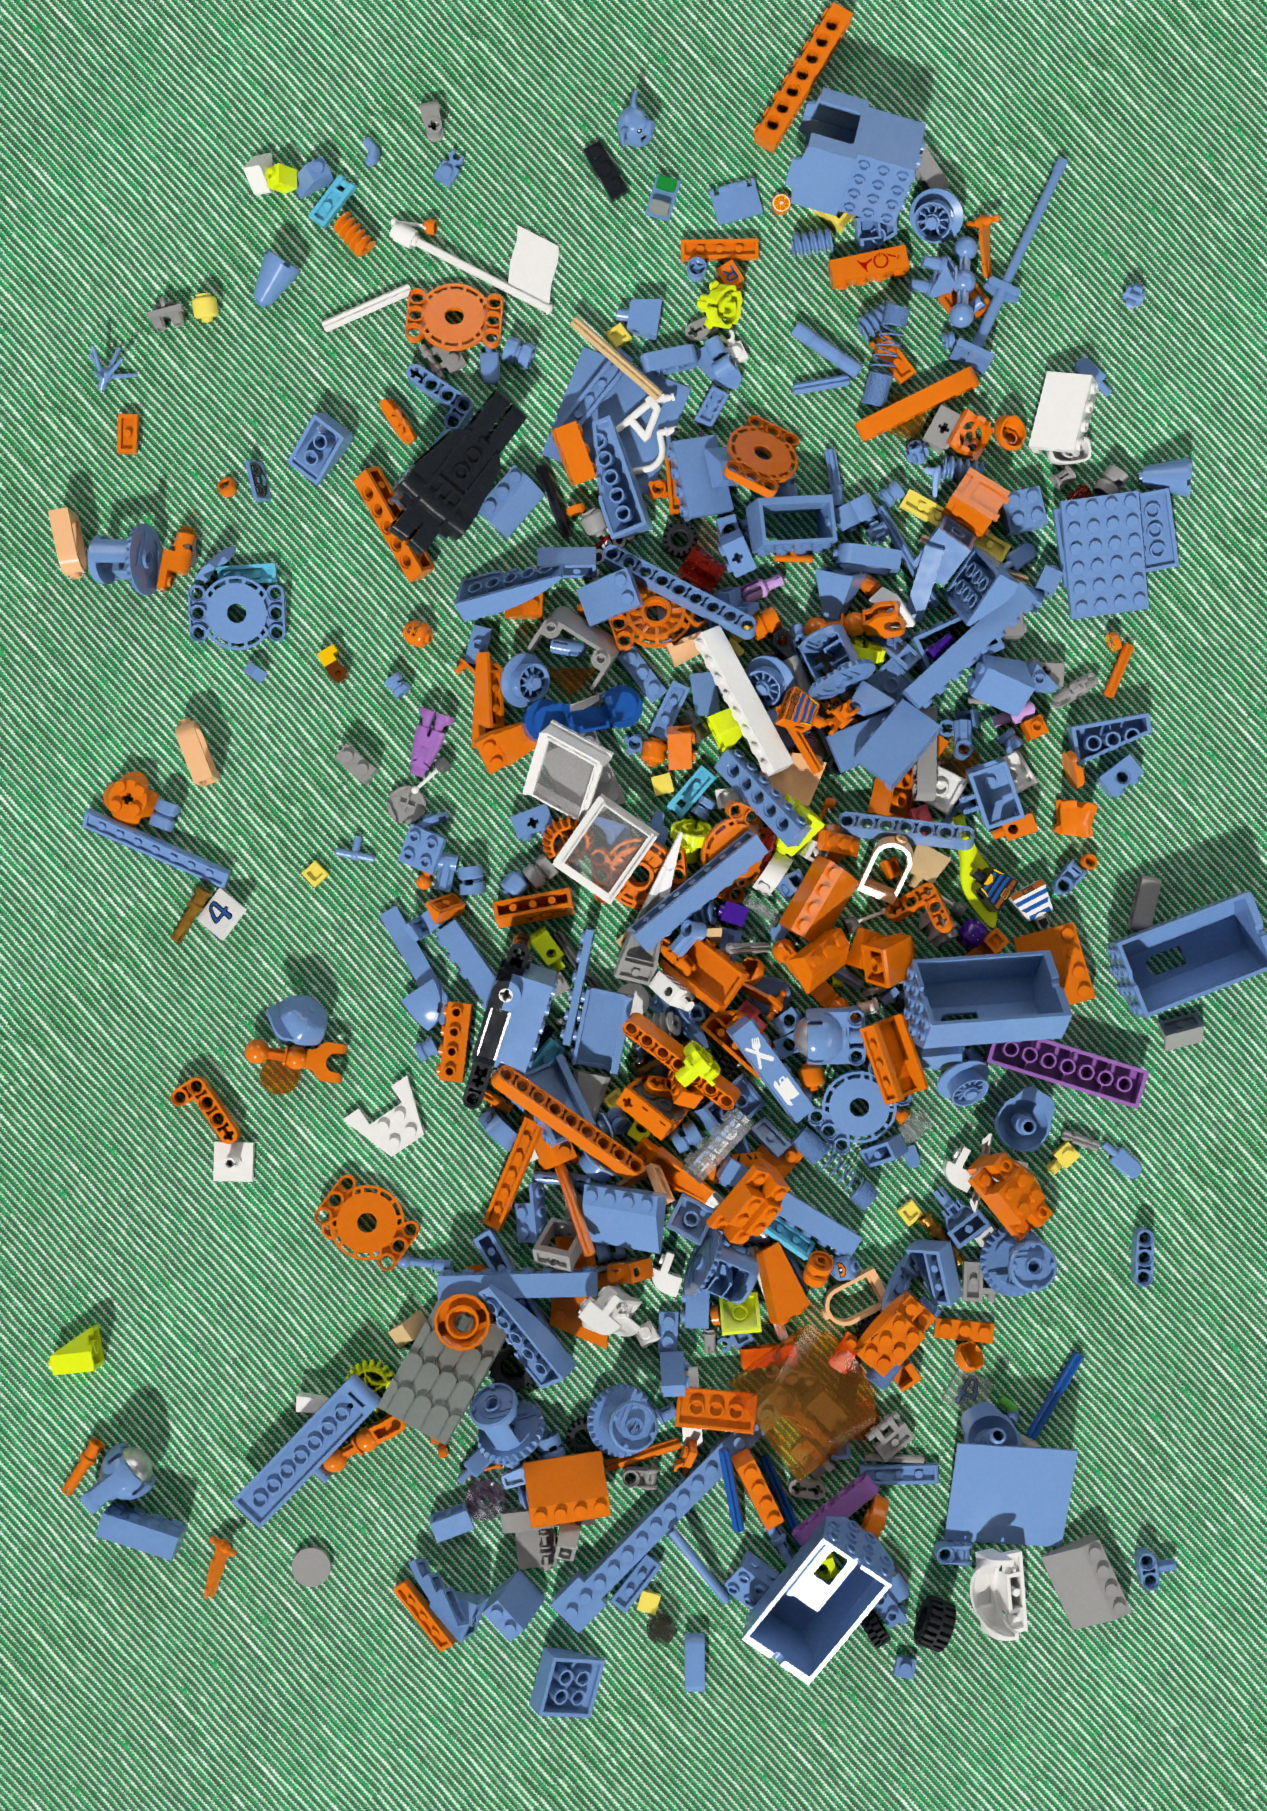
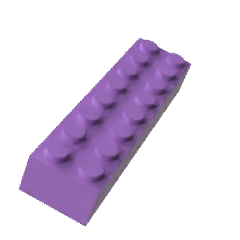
[983,1039,1149,1109]

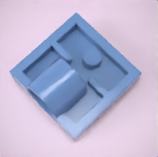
[398,824,447,875]

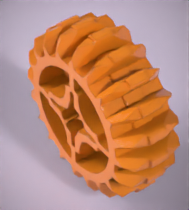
[542,815,595,866]

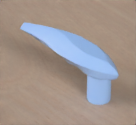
[925,465,941,502]

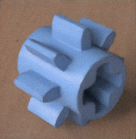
[1122,282,1146,309]
[904,440,930,465]
[865,520,889,545]

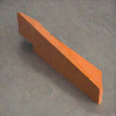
[471,652,505,748]

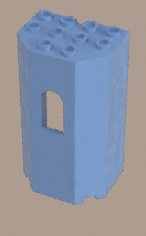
[1107,891,1267,1018]
[903,950,1072,1049]
[742,1516,894,1685]

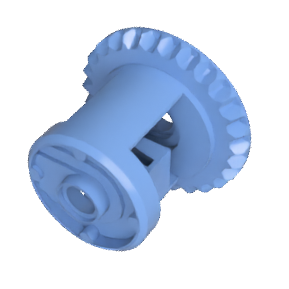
[87,524,163,595]
[799,624,876,701]
[980,1227,1057,1297]
[683,1228,759,1305]
[469,1383,545,1465]
[587,1384,658,1458]

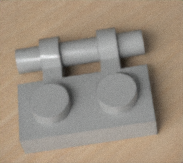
[419,343,467,380]
[962,1261,997,1302]
[865,1410,915,1463]

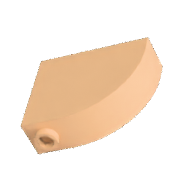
[760,753,827,807]

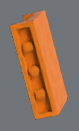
[658,938,750,1013]
[859,1013,929,1105]

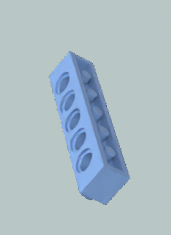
[714,749,812,847]

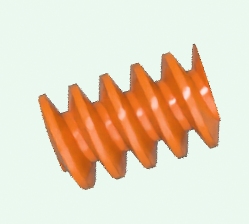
[333,211,376,257]

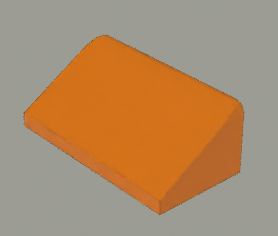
[426,892,466,924]

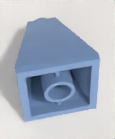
[815,566,866,622]
[428,1591,489,1642]

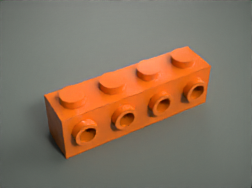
[436,1001,474,1083]

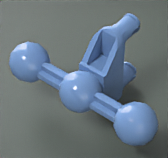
[909,236,978,328]

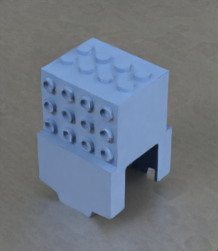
[785,87,926,227]

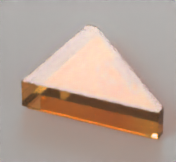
[547,668,596,696]

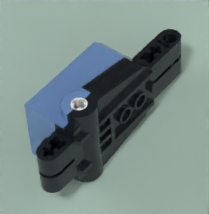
[388,389,527,555]
[462,933,558,1109]

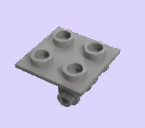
[515,1527,558,1571]

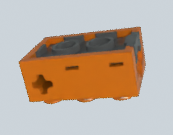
[616,1073,690,1141]

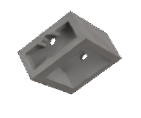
[533,1217,582,1272]

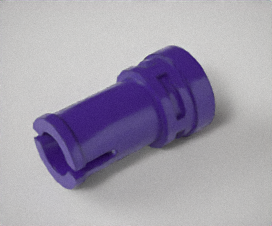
[925,633,955,662]

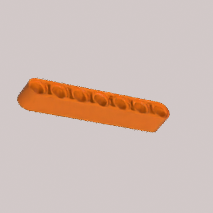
[854,366,981,442]
[622,1012,741,1110]

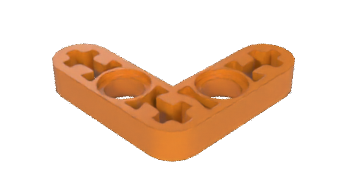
[885,883,954,933]

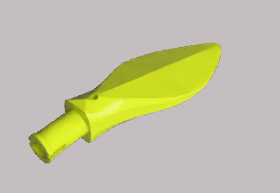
[952,814,997,928]

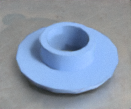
[596,1113,614,1139]

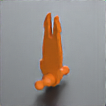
[966,214,1000,279]
[740,982,787,1021]
[204,1536,236,1600]

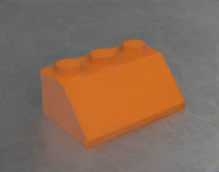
[867,766,914,819]
[789,928,850,994]
[518,1112,578,1171]

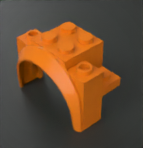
[966,1152,1053,1242]

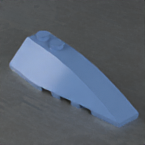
[592,415,653,540]
[454,563,565,622]
[478,1285,577,1389]

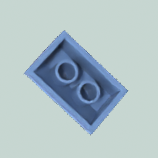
[704,447,769,488]
[478,465,545,539]

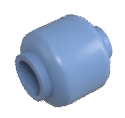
[500,870,529,899]

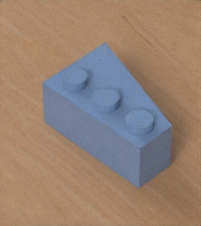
[905,1239,962,1306]

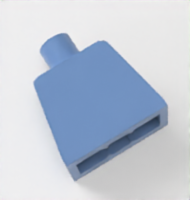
[616,299,662,341]

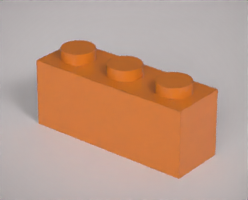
[550,421,597,486]

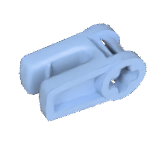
[501,1460,533,1489]

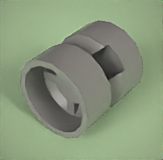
[1092,465,1129,496]
[522,853,559,890]

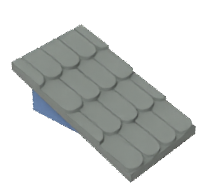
[377,1300,507,1445]

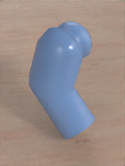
[363,137,380,167]

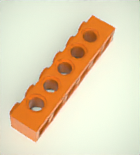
[353,466,436,583]

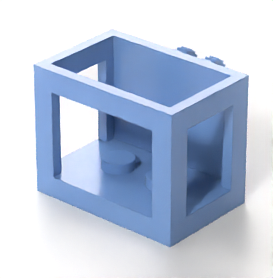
[959,757,1025,830]

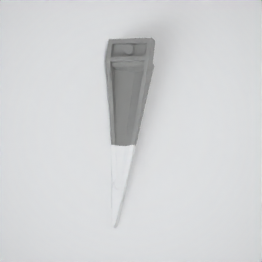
[613,831,683,986]

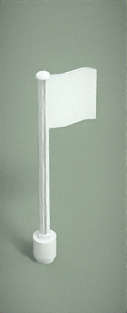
[389,222,559,315]

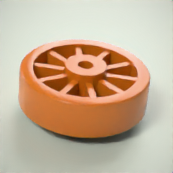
[861,1494,889,1539]

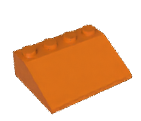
[778,855,859,943]
[1013,922,1096,1005]
[523,1450,611,1528]

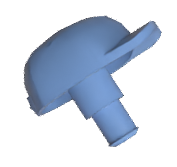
[266,995,328,1046]
[994,1087,1055,1152]
[961,1402,1022,1446]

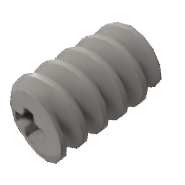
[643,1011,682,1036]

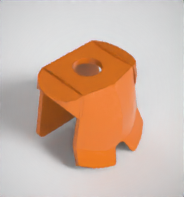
[1051,799,1098,838]

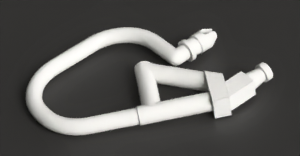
[616,393,681,475]

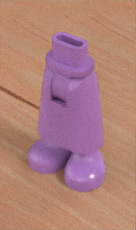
[409,707,455,778]

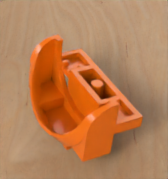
[706,1158,791,1245]
[853,1290,937,1377]

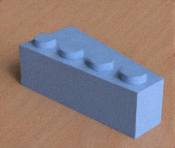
[1066,713,1152,766]

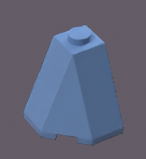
[916,1045,966,1071]

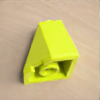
[706,708,743,755]
[773,793,825,857]
[48,1324,105,1375]

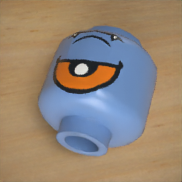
[830,1255,860,1281]

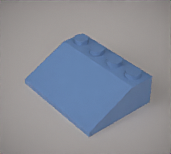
[943,546,1019,626]
[582,1182,667,1254]

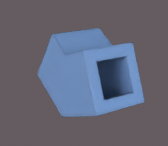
[243,662,267,684]
[770,924,789,940]

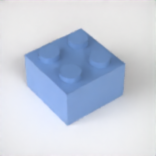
[999,486,1048,537]

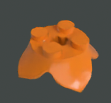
[103,771,160,827]

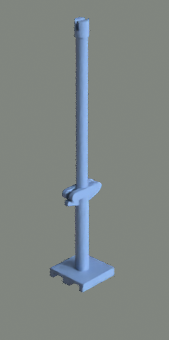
[949,158,1068,375]

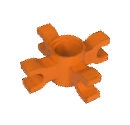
[822,699,860,736]

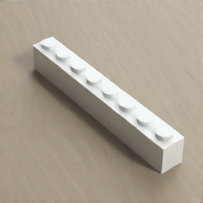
[694,625,794,778]

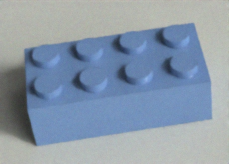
[95,1502,188,1561]

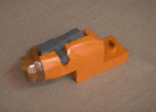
[156,525,197,592]

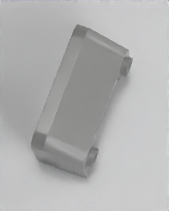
[527,606,621,693]

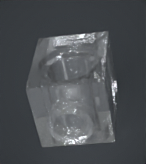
[898,1109,934,1143]

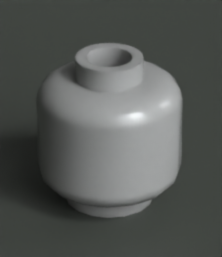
[580,507,607,537]

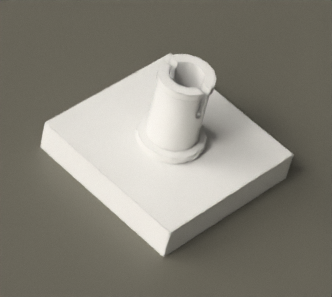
[213,1141,255,1182]

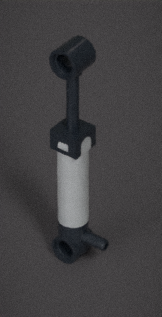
[761,629,846,776]

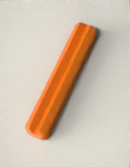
[1103,643,1134,699]

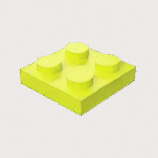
[719,1292,762,1335]

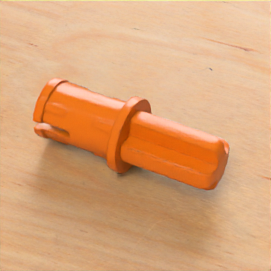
[483,1089,514,1115]

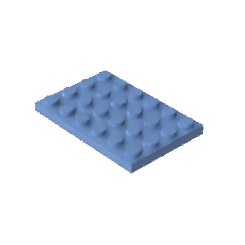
[1052,488,1179,588]
[1059,490,1149,619]

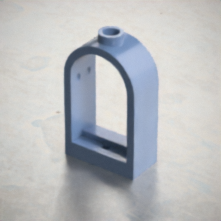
[832,543,903,577]

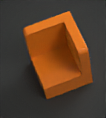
[894,1359,922,1392]

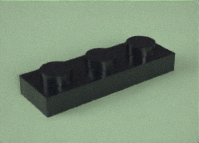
[583,140,629,202]

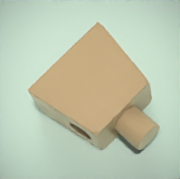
[908,844,951,889]

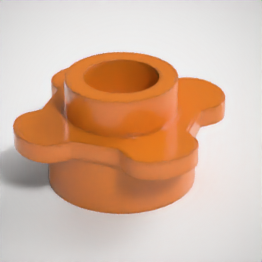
[648,479,668,500]

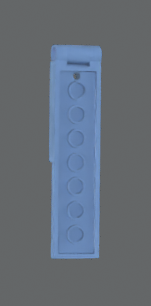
[231,1373,381,1529]

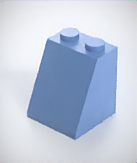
[912,515,977,586]
[967,654,1036,717]
[483,1569,546,1642]

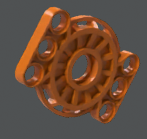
[405,283,504,351]
[723,415,799,498]
[608,574,708,651]
[701,800,772,904]
[590,838,688,909]
[314,1175,419,1271]

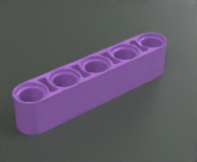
[791,1472,879,1547]

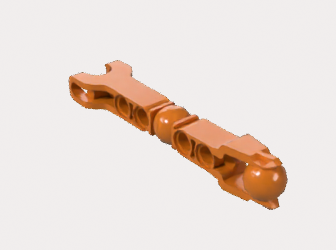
[772,938,873,1071]

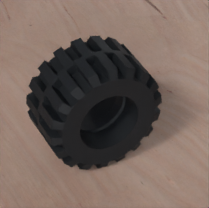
[489,1340,534,1392]
[914,1595,956,1653]

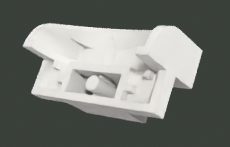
[578,1285,642,1337]
[970,1548,1028,1641]

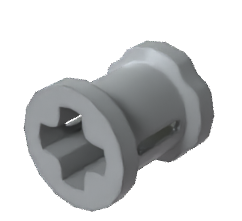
[1050,465,1076,491]

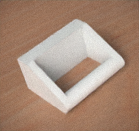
[869,587,916,628]

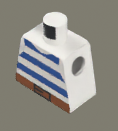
[1008,879,1053,929]
[649,970,696,1011]

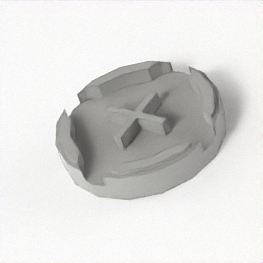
[387,785,427,824]
[292,1546,331,1587]

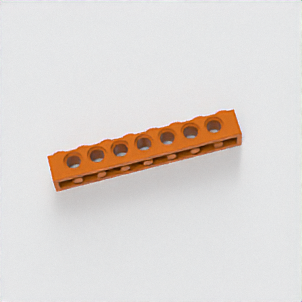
[753,2,854,154]

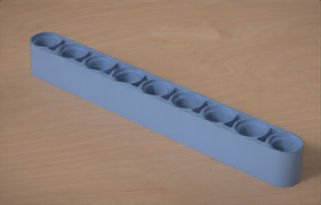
[603,545,756,640]

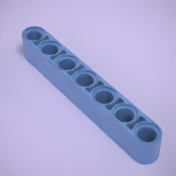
[838,812,975,850]

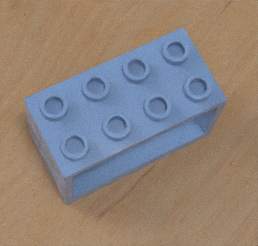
[746,494,838,556]
[908,614,1005,673]

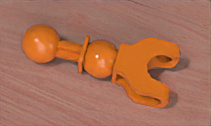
[804,600,906,638]
[244,1039,348,1083]
[323,1413,407,1473]

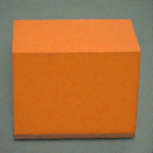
[879,856,902,881]

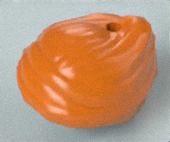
[994,415,1026,451]

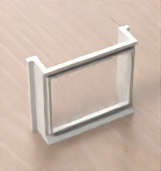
[522,720,614,823]
[552,793,659,905]

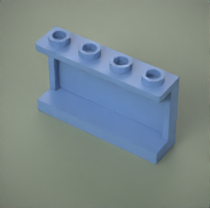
[666,434,734,522]
[853,699,941,792]
[569,986,634,1075]
[524,1054,596,1148]

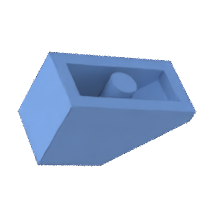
[296,156,334,199]
[850,680,896,716]
[860,1133,909,1168]

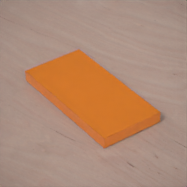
[675,1387,757,1435]

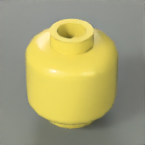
[192,293,219,323]

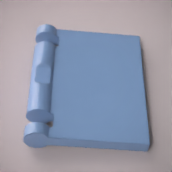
[709,177,763,226]

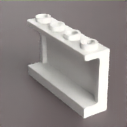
[1028,371,1098,457]

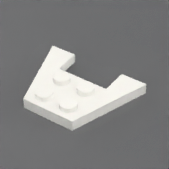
[342,1075,425,1157]

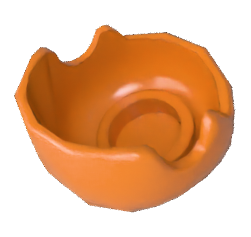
[741,957,765,986]
[954,1341,984,1372]

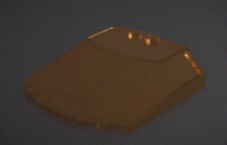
[727,1323,876,1482]

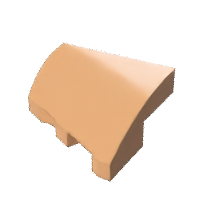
[666,631,702,667]

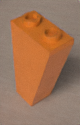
[755,1241,810,1326]

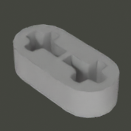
[685,316,719,343]
[788,1477,826,1500]

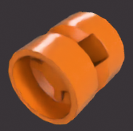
[749,606,782,641]
[802,1251,834,1288]

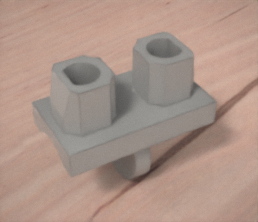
[147,296,186,332]

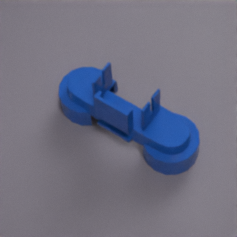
[522,685,643,743]

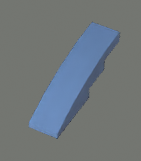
[409,1558,469,1628]

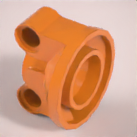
[434,1294,495,1351]

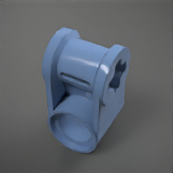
[1051,858,1088,895]
[933,1541,972,1566]

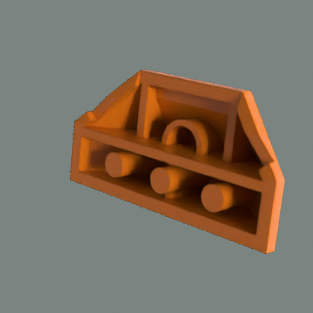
[700,1010,769,1079]

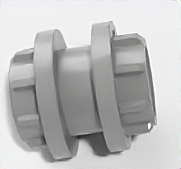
[919,905,958,948]

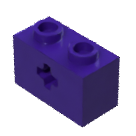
[717,901,749,927]

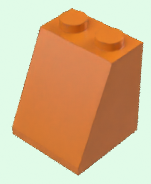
[861,933,915,988]

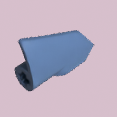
[696,335,743,389]

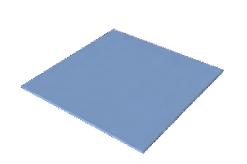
[542,347,691,496]
[944,1443,1078,1547]

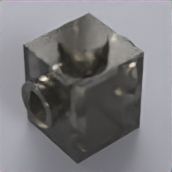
[646,1611,678,1647]

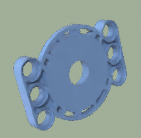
[188,576,287,651]
[807,1061,911,1155]

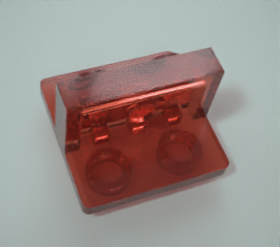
[677,546,727,593]

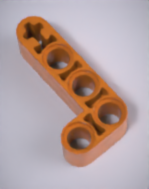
[171,1076,241,1144]

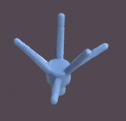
[89,345,137,391]

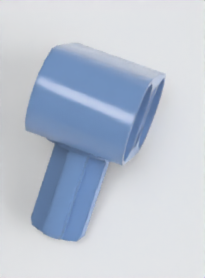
[1134,1547,1176,1591]

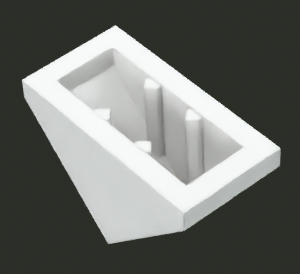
[243,153,272,195]

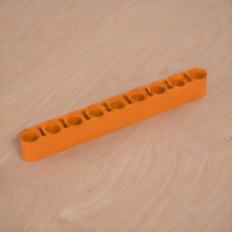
[491,1065,645,1181]

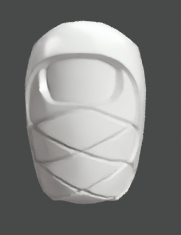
[1047,437,1091,465]

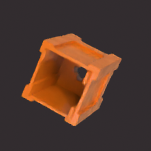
[941,467,1010,539]

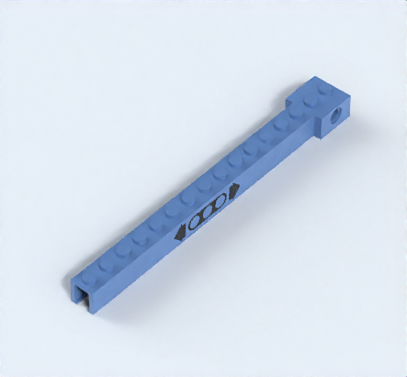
[551,1381,796,1634]

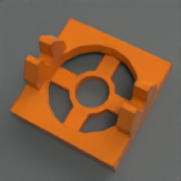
[946,409,994,463]

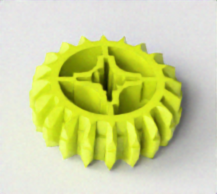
[345,1359,394,1413]

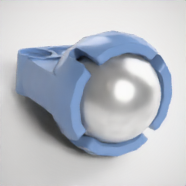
[793,1005,866,1066]
[80,1442,155,1515]

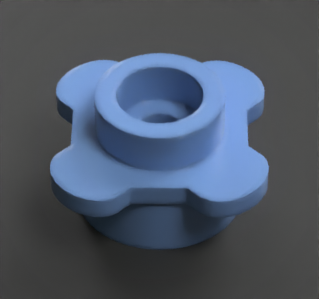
[624,734,643,755]

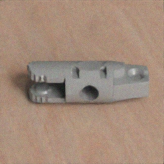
[1052,672,1098,709]

